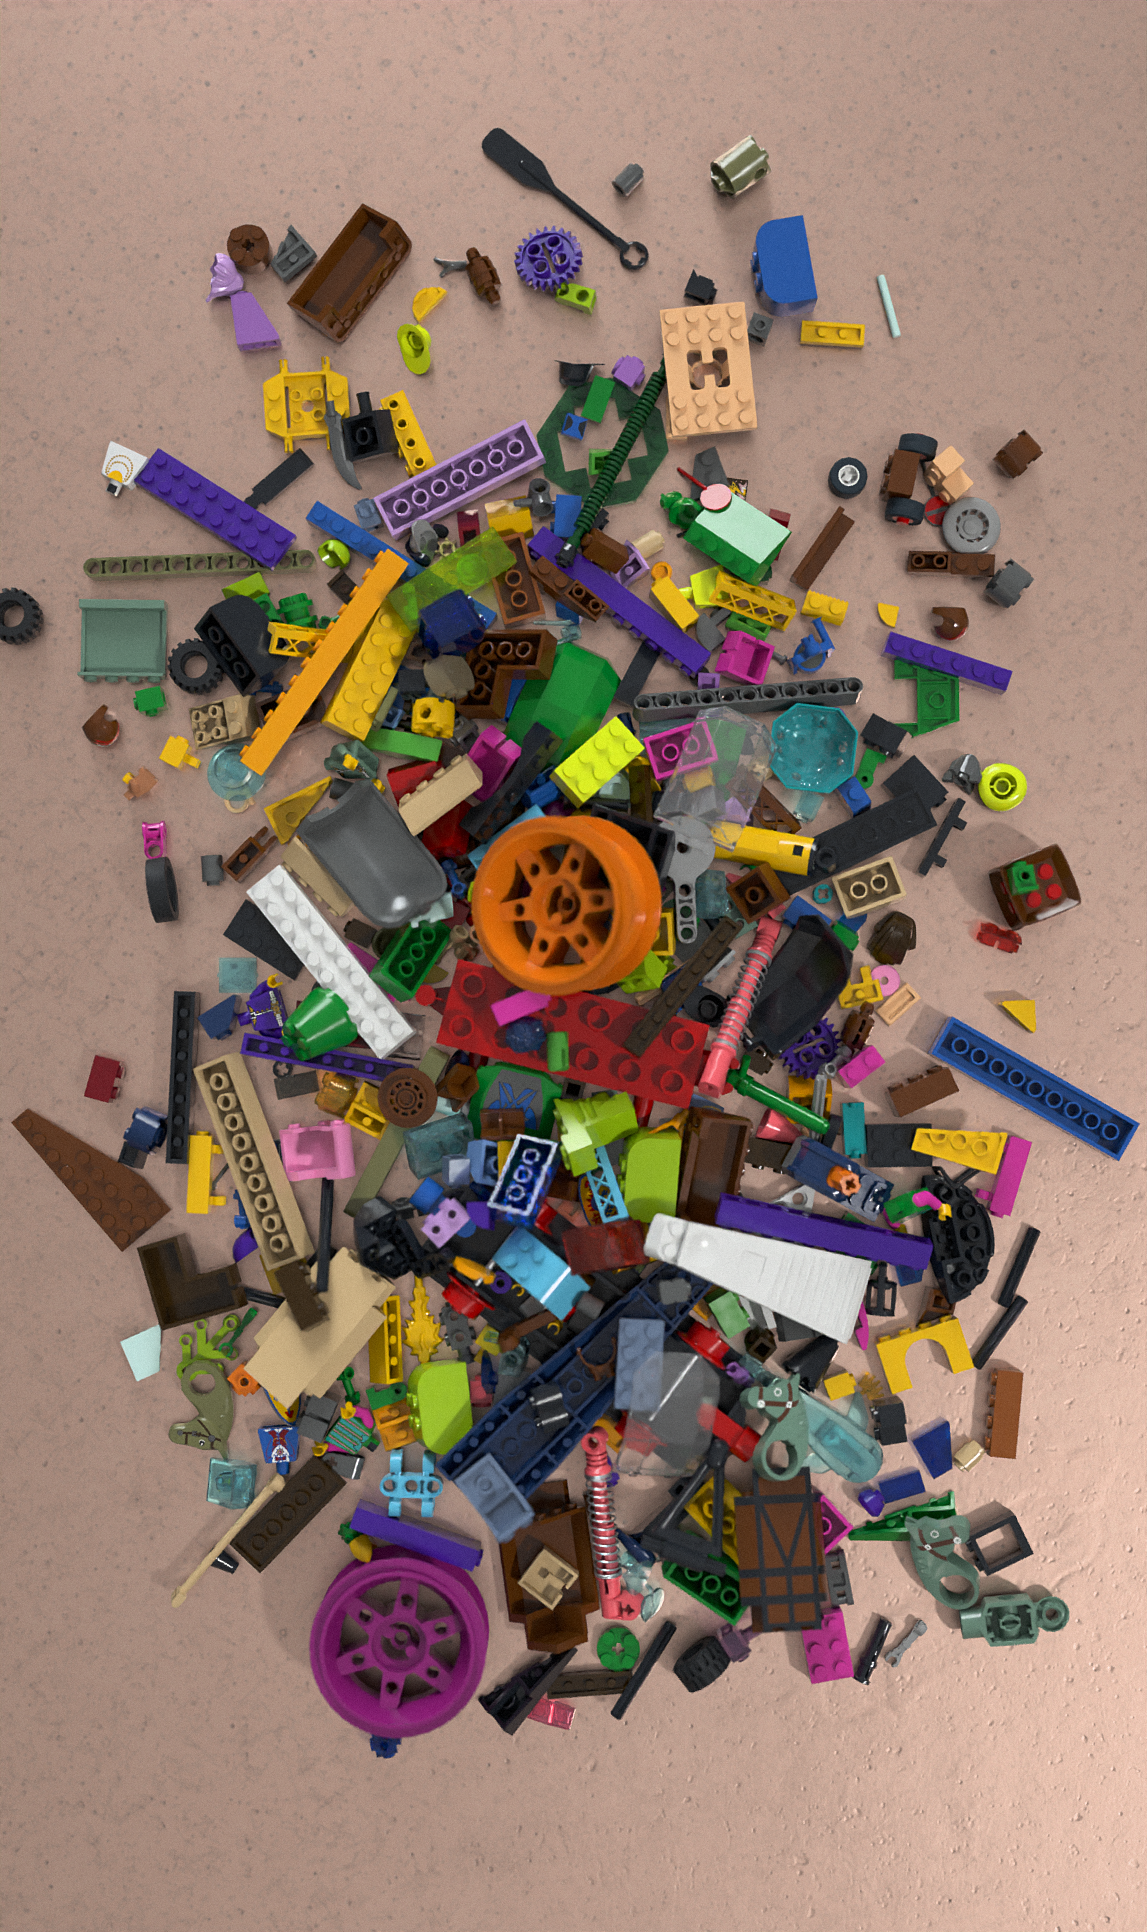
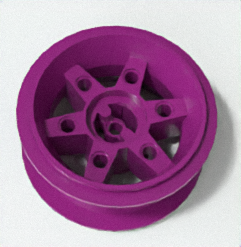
[309,1544,489,1738]

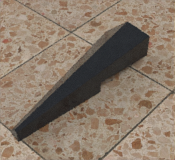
[478,1647,578,1736]

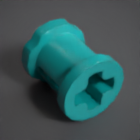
[812,884,833,904]

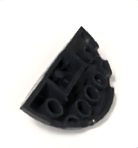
[921,1175,995,1304]

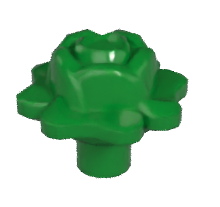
[338,1522,363,1544]

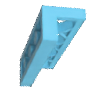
[586,1146,629,1226]

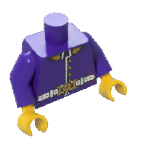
[237,973,289,1039]

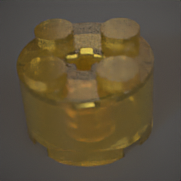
[314,1071,359,1119]

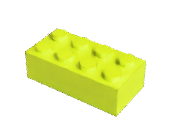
[549,716,645,808]

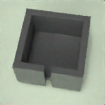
[295,1390,341,1443]

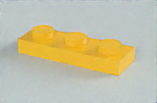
[800,320,865,348]

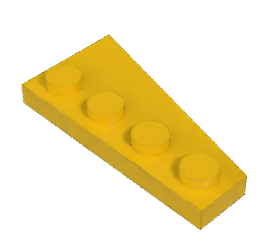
[911,1128,1008,1175]

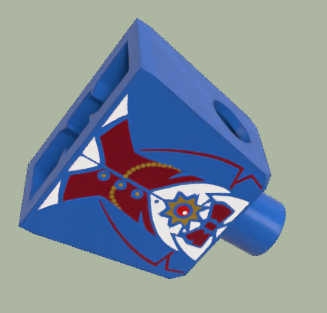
[833,776,871,819]
[258,1423,301,1475]

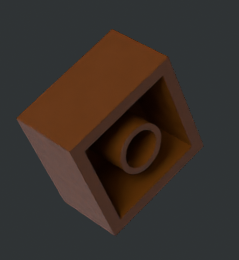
[725,862,791,925]

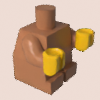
[122,765,158,801]

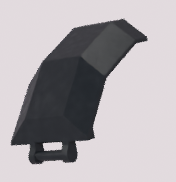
[726,914,853,1061]

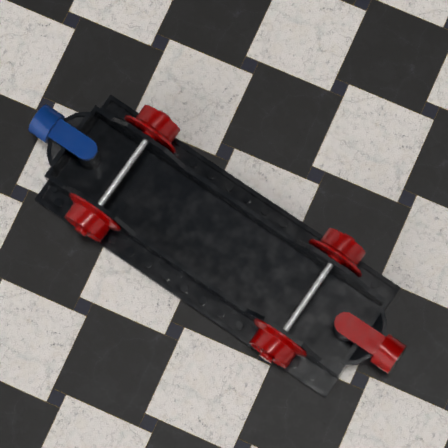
[409,1176,762,1473]

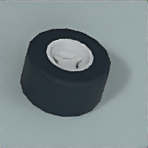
[828,457,868,499]

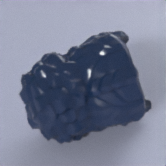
[505,1016,547,1054]

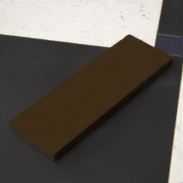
[229,1455,347,1573]

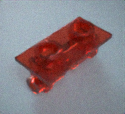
[976,923,1022,954]

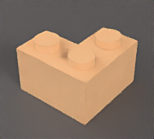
[923,445,974,506]

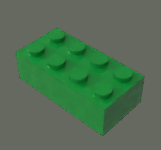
[368,920,451,1003]

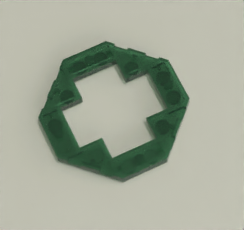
[536,377,669,509]

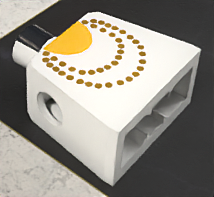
[101,441,149,497]

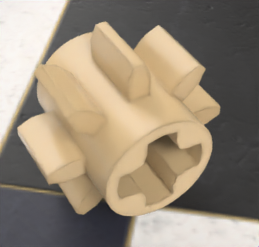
[435,537,461,565]
[452,936,480,962]

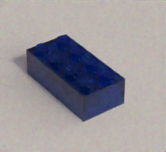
[487,1134,562,1230]

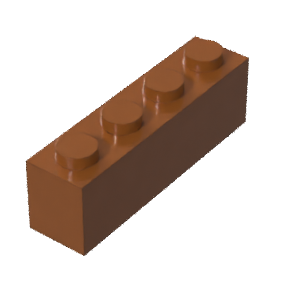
[983,1367,1024,1459]

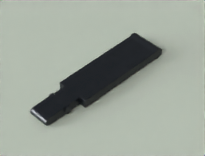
[243,448,314,510]

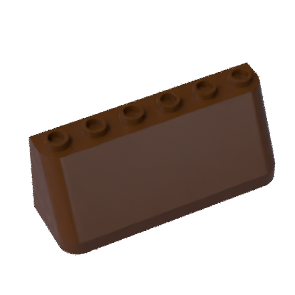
[287,203,412,342]
[675,1106,753,1231]

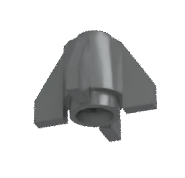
[942,754,982,794]

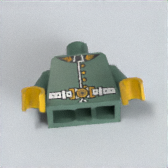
[324,740,385,793]

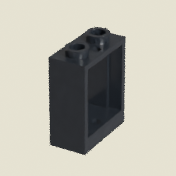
[965,1510,1034,1576]

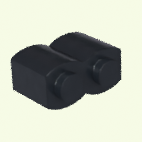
[528,1381,569,1434]

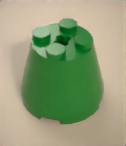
[281,986,358,1061]

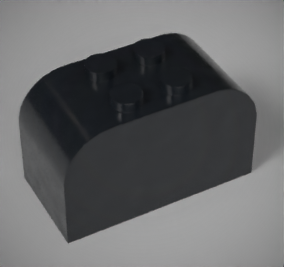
[194,595,289,698]

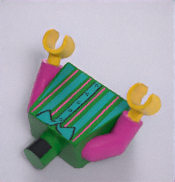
[883,1187,952,1234]
[311,1401,380,1456]

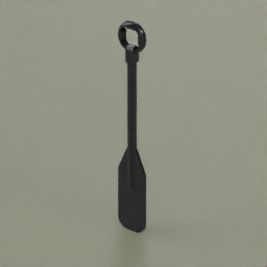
[482,128,649,270]

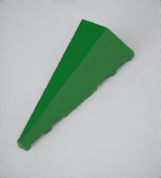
[848,1491,958,1541]

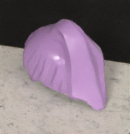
[206,253,244,303]

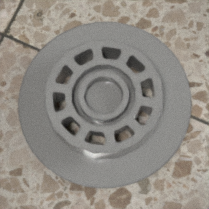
[942,497,1001,554]

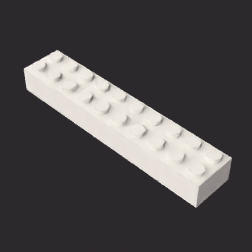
[247,865,417,1059]

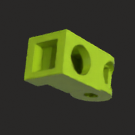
[554,282,597,315]

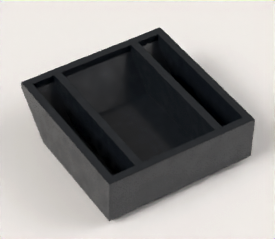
[590,804,675,895]

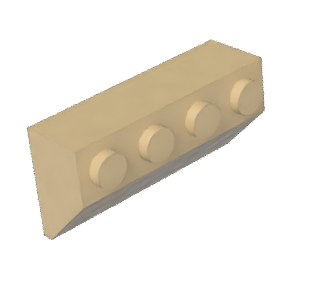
[398,753,482,836]
[280,836,355,917]

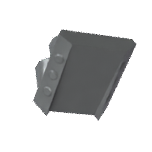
[774,1312,821,1342]

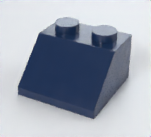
[197,994,242,1041]

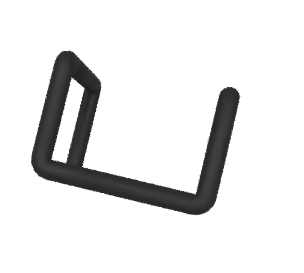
[932,1166,980,1189]

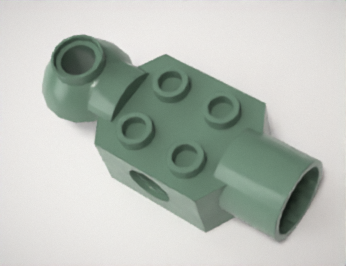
[959,1593,1070,1647]

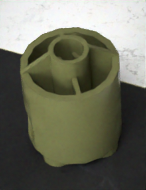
[710,135,771,199]

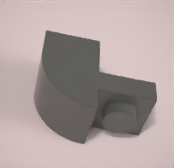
[695,607,731,653]

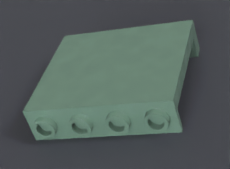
[77,599,168,683]

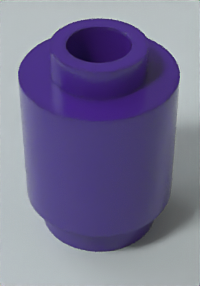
[490,1269,512,1294]

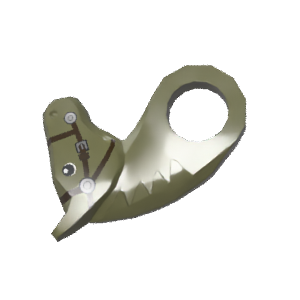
[168,1360,234,1459]

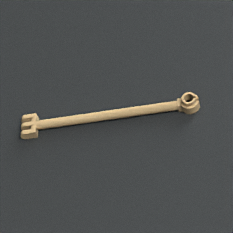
[171,1473,286,1608]

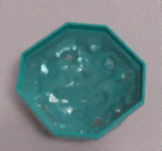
[767,703,858,794]

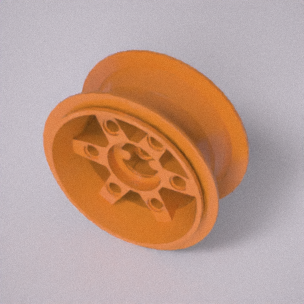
[472,816,662,995]

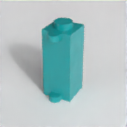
[840,1102,867,1159]

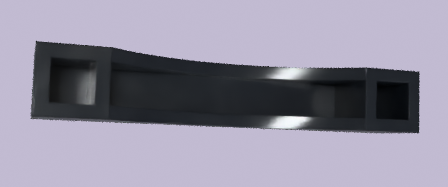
[459,721,563,845]

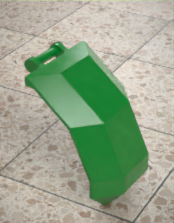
[503,641,621,773]

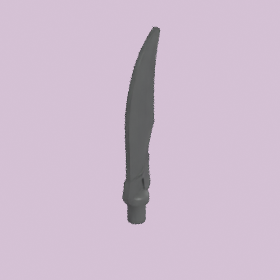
[324,400,362,490]

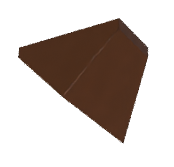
[915,1286,956,1327]

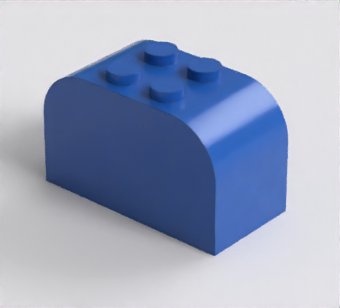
[750,215,818,317]

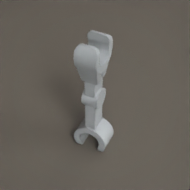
[885,1620,927,1668]

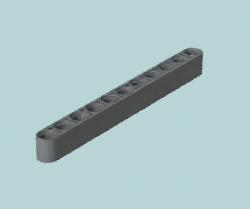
[632,677,863,722]

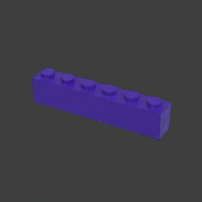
[881,632,1013,695]

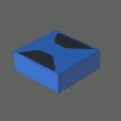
[561,413,588,441]

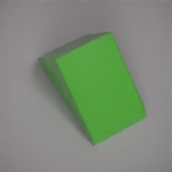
[588,448,613,475]

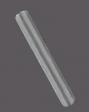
[809,1074,827,1143]

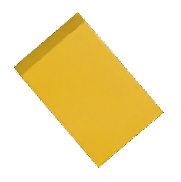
[998,1000,1036,1033]

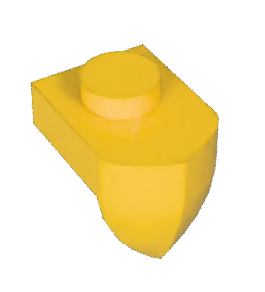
[348,1534,378,1563]

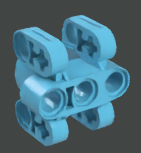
[379,1449,444,1517]

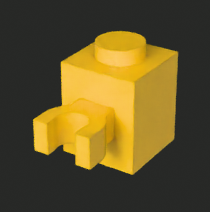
[159,735,201,770]
[474,1322,503,1364]

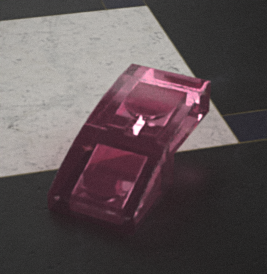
[527,1698,576,1730]

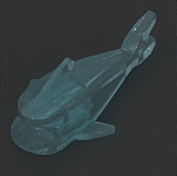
[738,1352,883,1483]

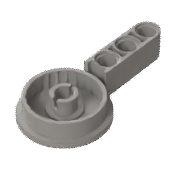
[659,815,715,943]

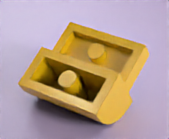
[344,1080,397,1140]

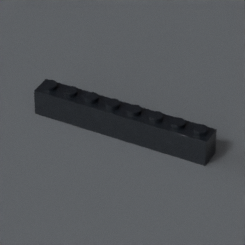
[165,991,200,1164]

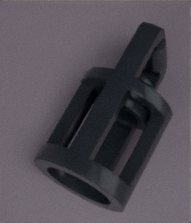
[865,1260,897,1317]

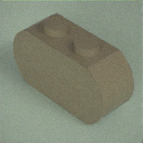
[424,655,475,699]

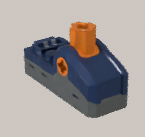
[782,1135,895,1222]

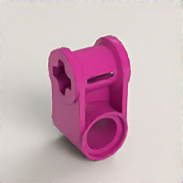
[142,821,167,859]

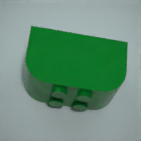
[661,1530,749,1626]

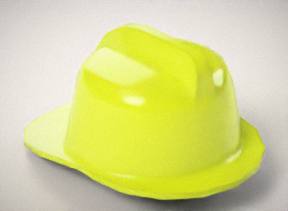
[397,324,431,374]

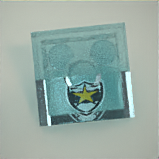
[206,1458,257,1510]

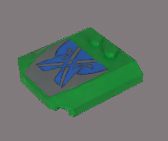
[464,1061,563,1153]

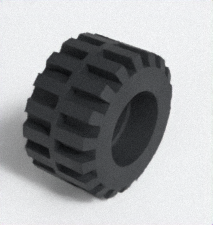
[0,587,43,645]
[167,638,224,695]
[673,1636,731,1693]

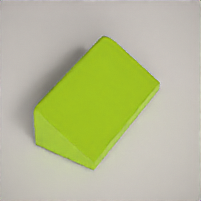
[222,572,270,600]

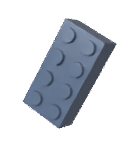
[613,1317,664,1411]

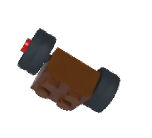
[879,433,938,526]

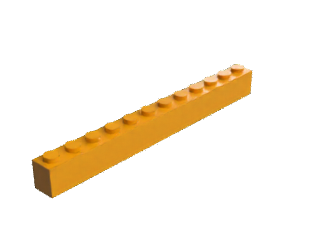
[239,548,409,776]

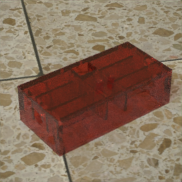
[562,1219,650,1276]

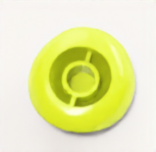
[978,763,1027,812]

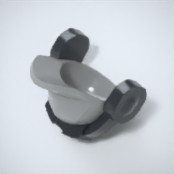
[405,519,449,567]

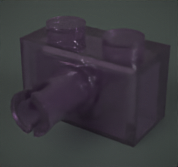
[717,1622,762,1663]

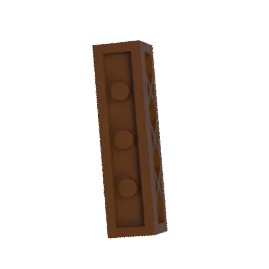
[789,506,855,592]
[724,764,802,835]

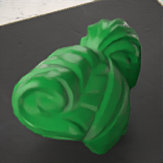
[660,491,704,529]

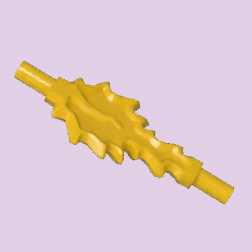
[402,1275,444,1365]

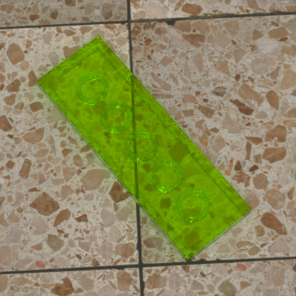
[386,526,517,632]

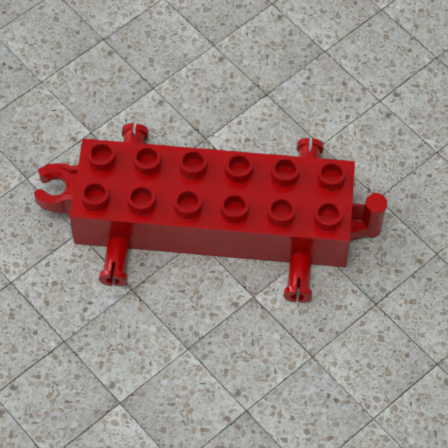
[415,959,740,1128]

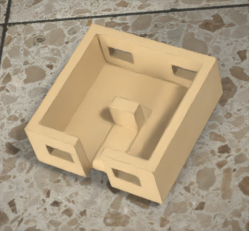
[518,1545,579,1610]

